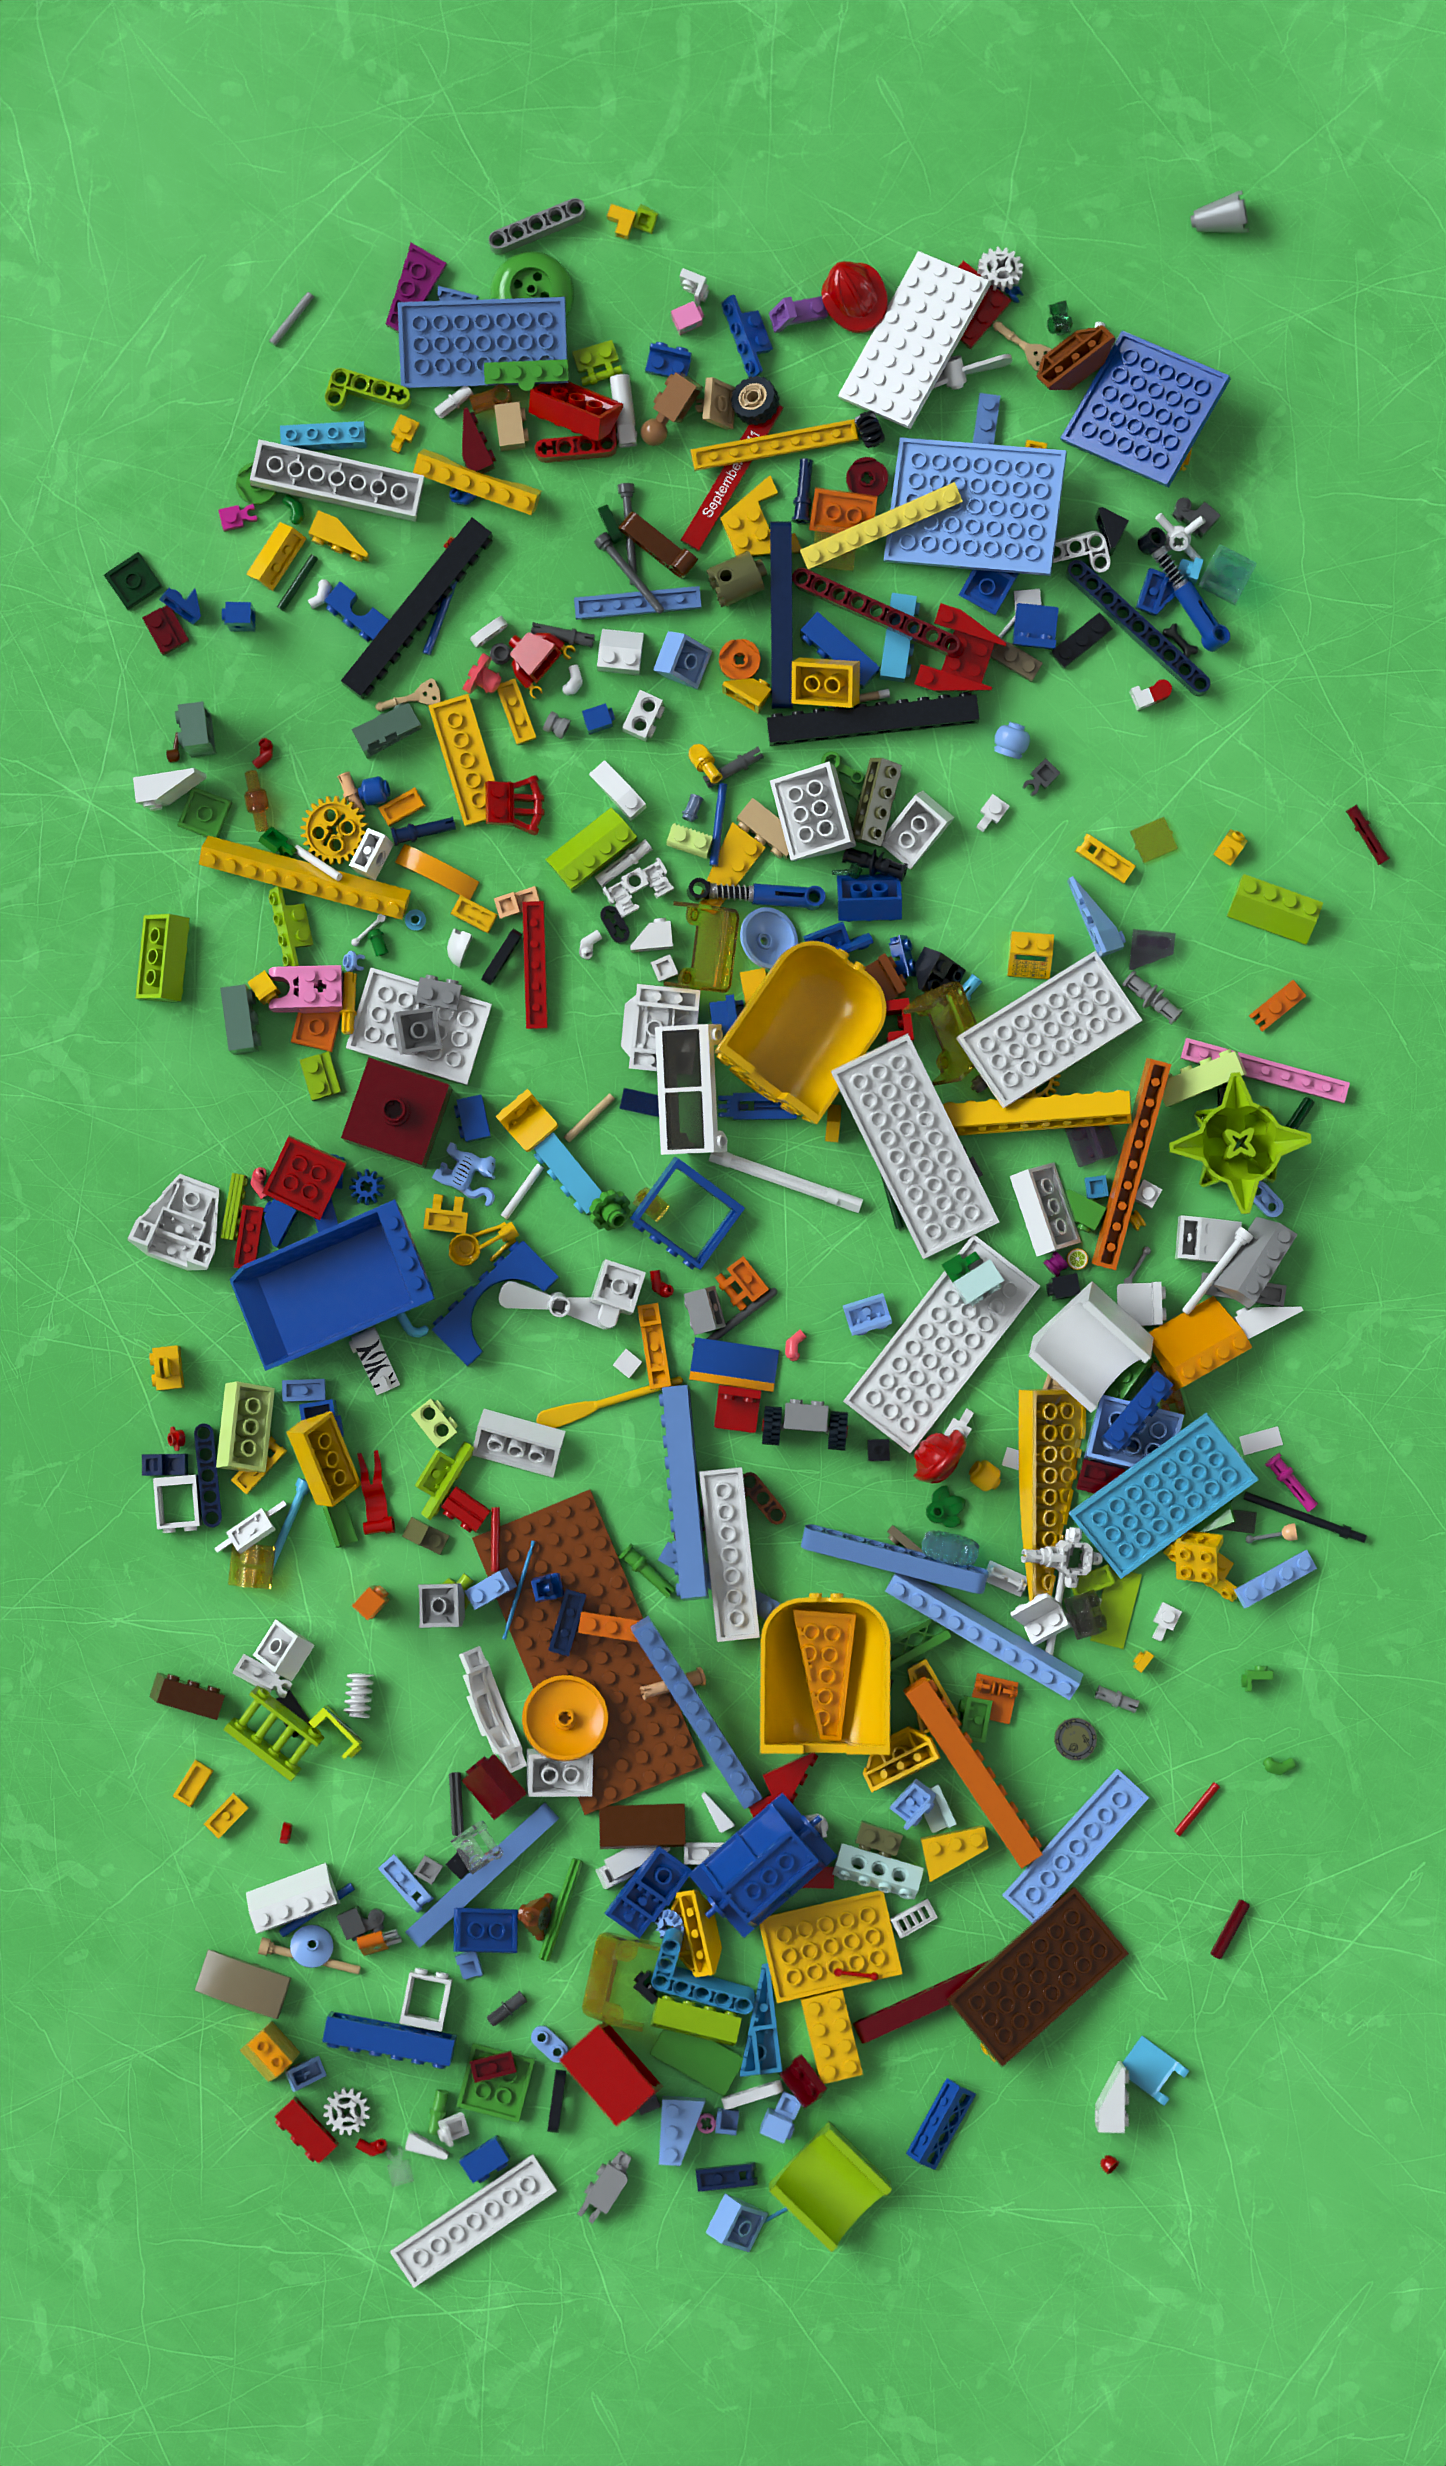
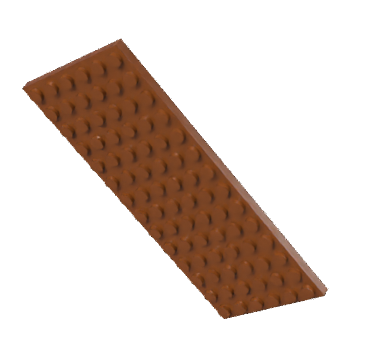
[472,1489,703,1815]

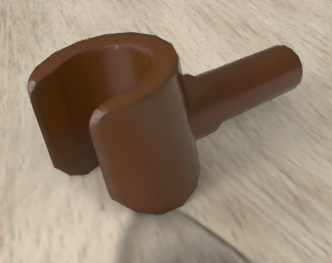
[166,732,180,762]

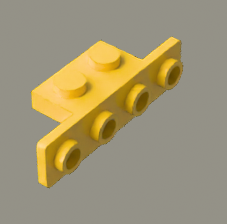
[1163,1542,1238,1602]

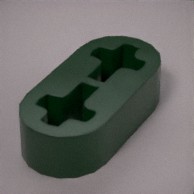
[597,504,623,544]

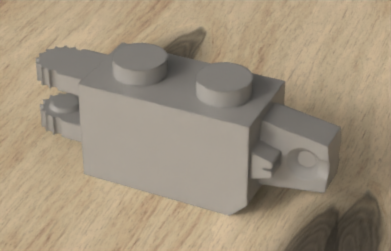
[577,2150,632,2224]

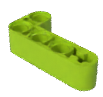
[325,368,411,411]

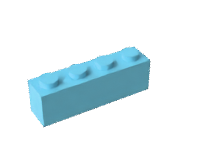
[879,593,920,683]
[534,1133,602,1215]

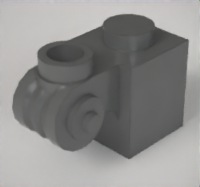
[1172,497,1221,538]
[337,1906,385,1941]

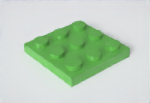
[456,2043,535,2123]

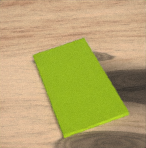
[1090,1566,1142,1649]

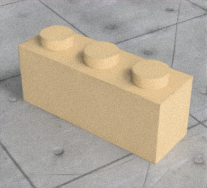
[737,798,789,859]

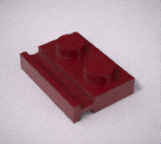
[142,605,189,655]
[1076,1458,1125,1493]

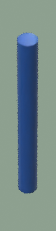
[422,581,457,655]
[709,783,727,867]
[279,1883,355,1937]

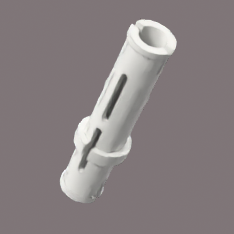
[594,839,653,887]

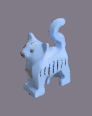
[432,1142,496,1206]

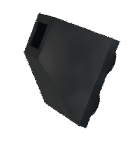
[915,946,966,1006]

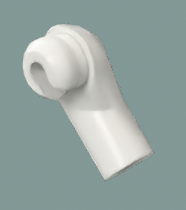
[308,579,332,609]

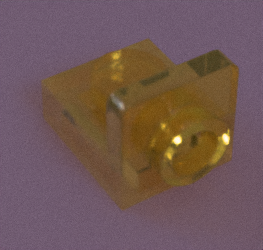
[633,1187,670,1222]

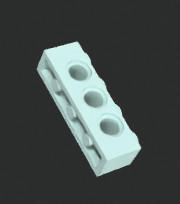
[832,1844,924,1899]

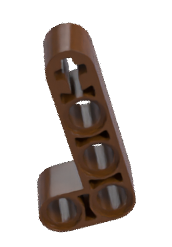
[618,511,698,579]

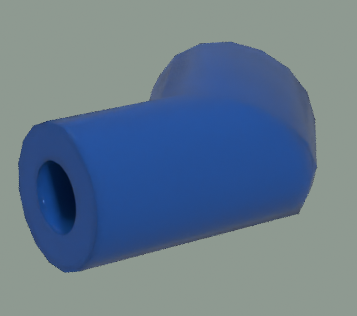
[449,488,478,505]

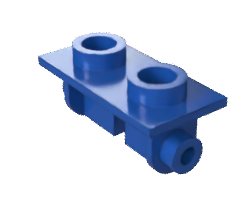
[889,935,916,979]

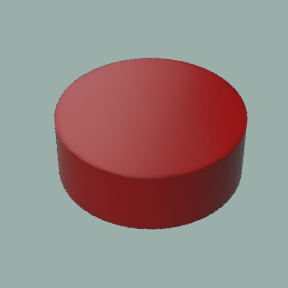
[280,1822,293,1844]

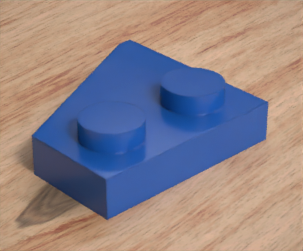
[1135,568,1175,616]

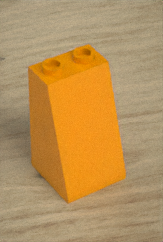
[240,2021,300,2082]

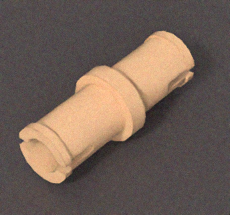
[337,771,365,814]

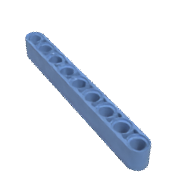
[801,1524,988,1594]
[405,1802,559,1948]

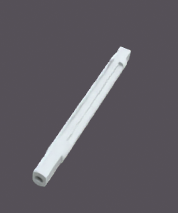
[709,1152,863,1213]

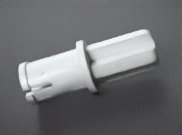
[434,386,474,418]

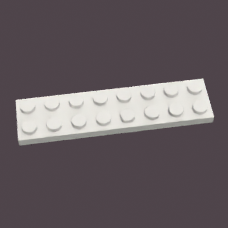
[699,1467,760,1642]
[390,2154,557,2288]

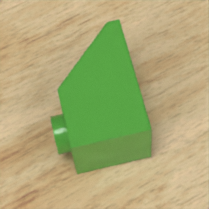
[1065,1189,1106,1233]

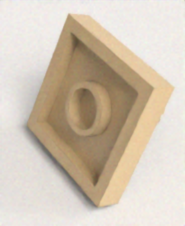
[695,377,735,430]

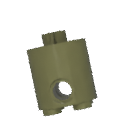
[706,551,767,607]

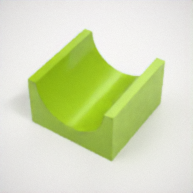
[769,2121,892,2252]

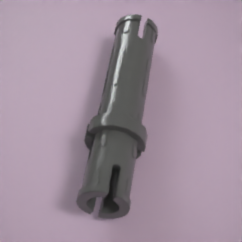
[531,622,595,648]
[703,746,764,789]

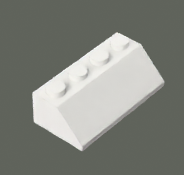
[1010,1162,1081,1256]
[473,1409,566,1478]
[246,1863,340,1933]

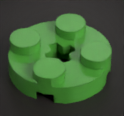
[236,462,277,506]

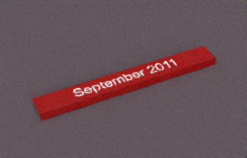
[681,405,783,552]

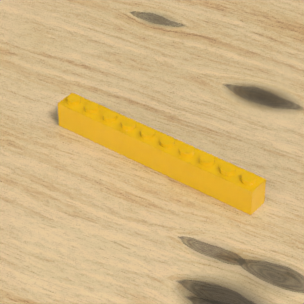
[199,835,411,920]
[942,1090,1132,1136]

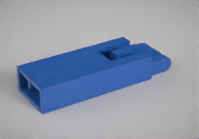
[718,1093,797,1120]

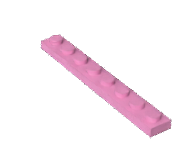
[1180,1038,1350,1104]

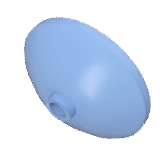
[740,907,798,970]

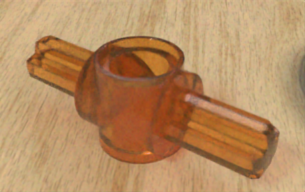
[244,770,269,832]

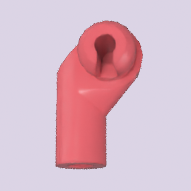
[250,1167,267,1200]
[785,1330,806,1361]

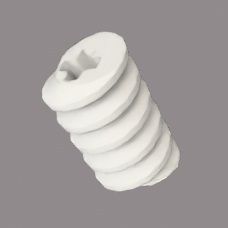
[344,1673,374,1718]

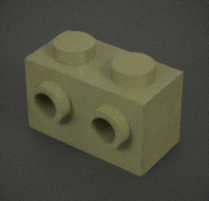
[855,1820,903,1858]

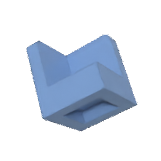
[455,1952,484,1979]
[715,2108,739,2135]

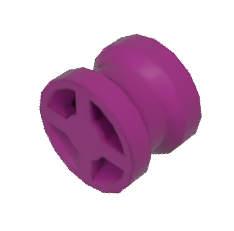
[1043,1251,1069,1277]

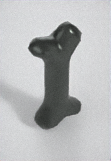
[1162,623,1198,659]

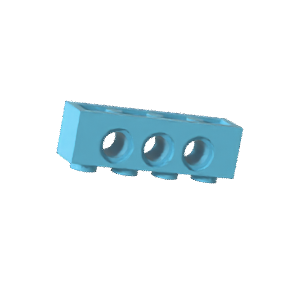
[280,421,367,451]

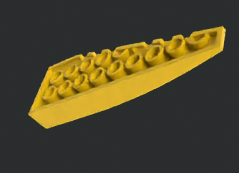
[1019,1389,1086,1601]

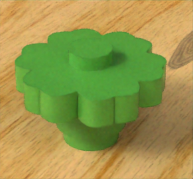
[589,1189,631,1231]

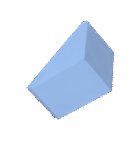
[285,2056,327,2092]

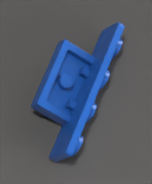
[722,295,773,377]
[803,921,873,954]

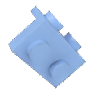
[843,1293,892,1336]
[890,1779,936,1830]

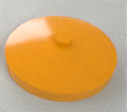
[522,1675,608,1762]

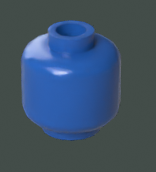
[358,776,390,806]

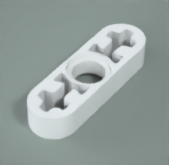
[721,2080,784,2109]

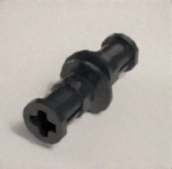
[842,848,908,882]

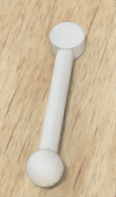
[351,914,386,946]

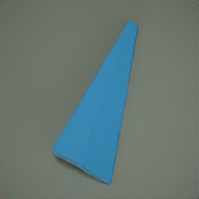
[740,1963,782,2077]

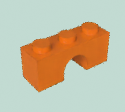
[352,1585,390,1620]
[578,1611,641,1642]

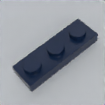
[548,1589,587,1657]

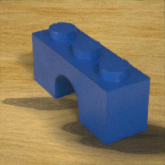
[324,581,389,642]

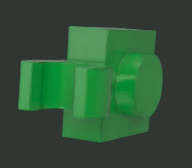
[258,826,297,858]
[942,1251,980,1283]

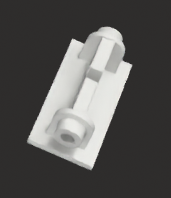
[986,1560,1027,1597]

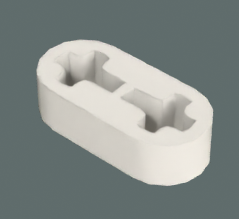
[470,616,508,648]

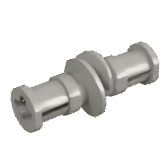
[1122,971,1183,1025]

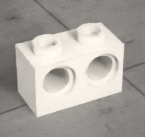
[622,690,665,742]

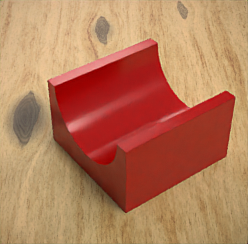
[559,2022,663,2127]

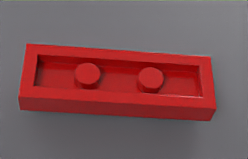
[233,1205,264,1269]

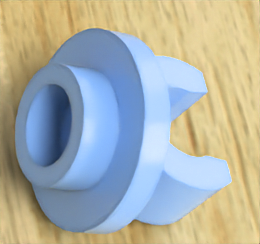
[343,951,365,972]

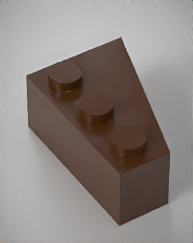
[149,1672,225,1720]

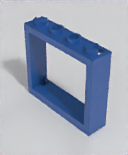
[630,1157,745,1270]

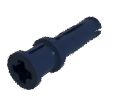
[791,458,813,524]
[391,817,456,846]

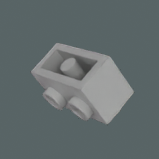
[684,1286,726,1335]

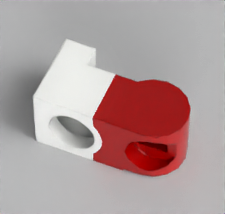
[1130,679,1172,711]

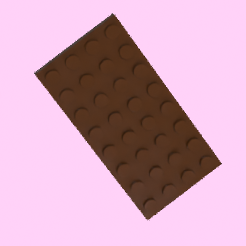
[946,1887,1129,2067]

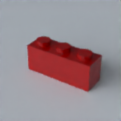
[275,2096,339,2164]

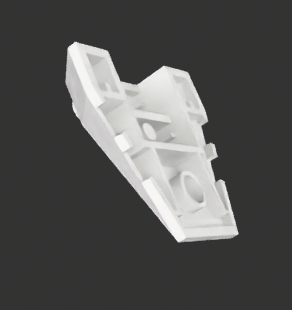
[128,1174,219,1271]

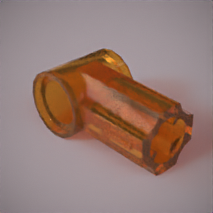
[469,384,512,415]

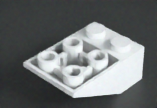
[1175,1216,1242,1263]
[1095,2061,1129,2133]

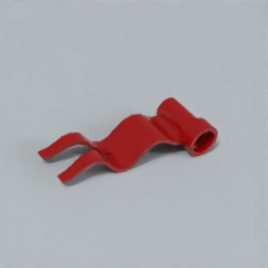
[357,1450,395,1535]

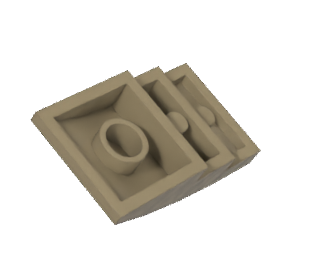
[195,1949,292,2019]

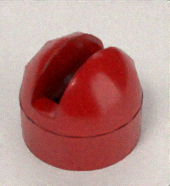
[1100,2155,1119,2174]

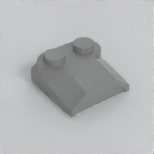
[393,1007,443,1055]
[418,1583,465,1628]

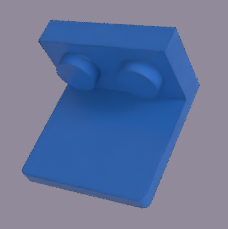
[1012,603,1059,650]

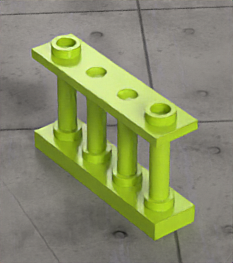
[223,1685,325,1782]

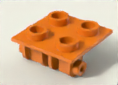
[972,1673,1019,1724]

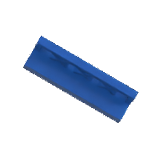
[906,2078,976,2170]

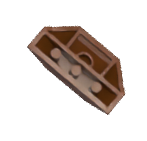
[1037,325,1115,390]

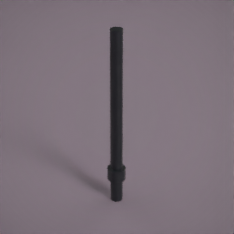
[1243,1492,1367,1543]

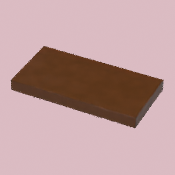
[599,1803,686,1849]

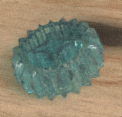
[921,1530,979,1566]

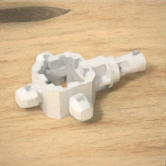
[1021,1527,1103,1588]

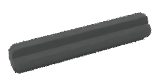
[449,1772,464,1836]

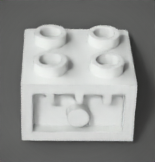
[1010,1593,1071,1646]

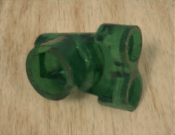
[1047,300,1073,336]

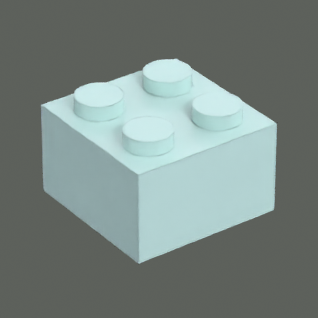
[952,1259,1004,1306]

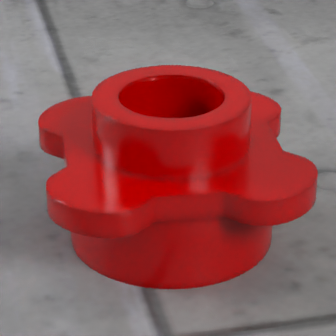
[167,1426,186,1451]

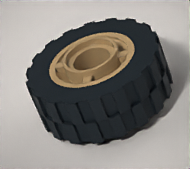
[731,376,780,425]

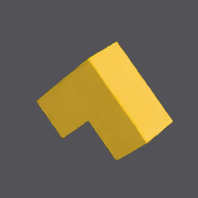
[607,204,636,240]
[825,1104,841,1142]

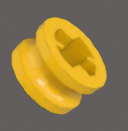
[1129,1210,1146,1231]

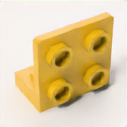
[1175,1530,1224,1584]

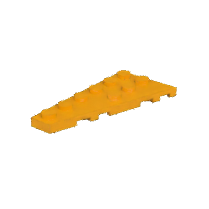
[792,1608,856,1741]

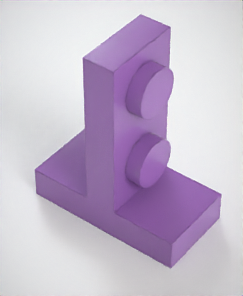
[769,296,828,333]

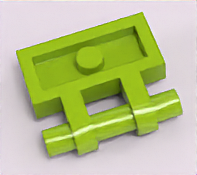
[572,340,623,386]

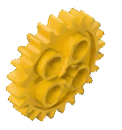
[300,796,368,864]

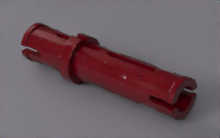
[1346,805,1390,865]

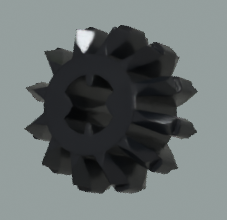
[855,410,885,448]

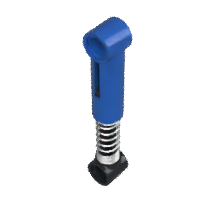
[1138,527,1230,652]
[687,878,826,910]

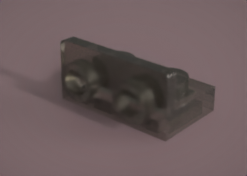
[1064,1589,1107,1640]

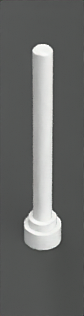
[1182,1227,1253,1315]

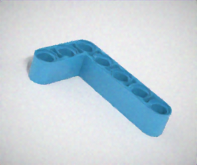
[651,1928,756,2014]

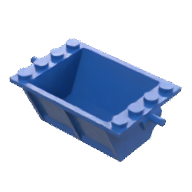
[688,1793,838,1938]

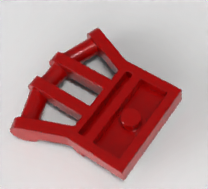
[485,775,545,835]

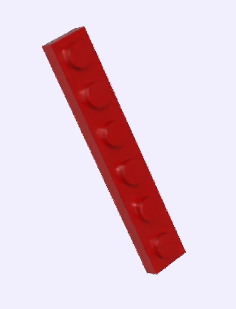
[522,901,548,1029]

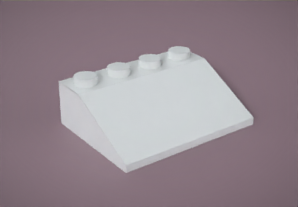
[770,762,856,861]

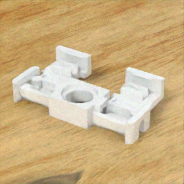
[603,858,674,918]

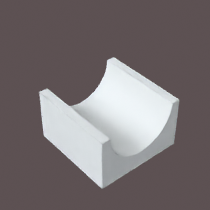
[1029,1281,1154,1412]

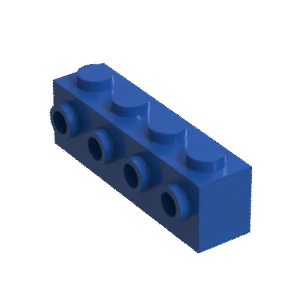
[1100,1371,1173,1452]

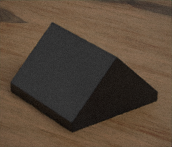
[1095,507,1129,557]

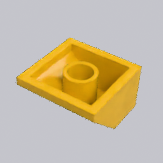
[722,678,772,714]

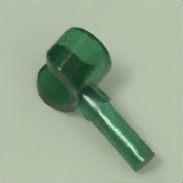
[832,863,863,879]

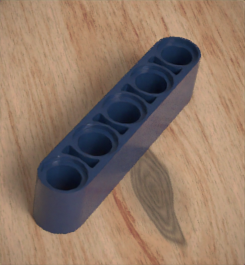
[194,1423,222,1527]

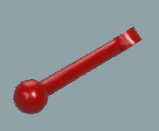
[834,1968,879,1981]

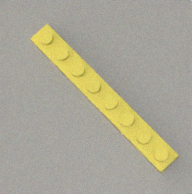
[800,482,963,570]

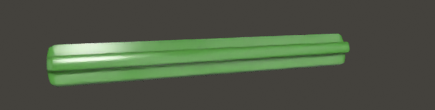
[539,1858,583,1961]

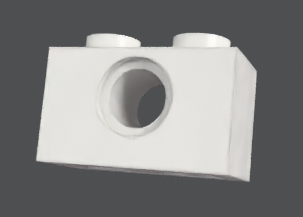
[349,828,394,881]

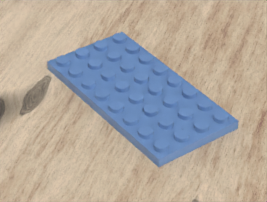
[398,297,568,388]

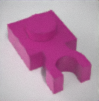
[218,504,258,531]

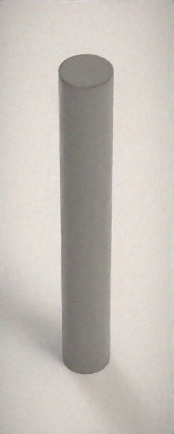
[269,292,314,346]

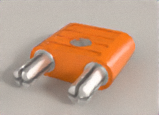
[357,1929,402,1956]

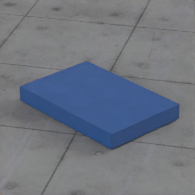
[454,1908,518,1953]

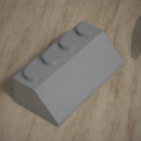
[1213,1217,1298,1308]

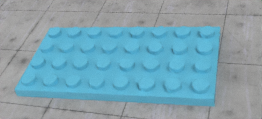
[1069,1412,1259,1579]

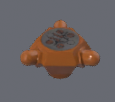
[518,1893,553,1941]

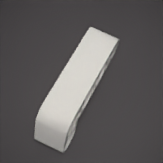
[1053,530,1110,572]

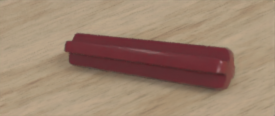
[1210,1899,1250,1959]

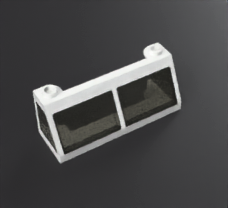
[655,1024,728,1155]

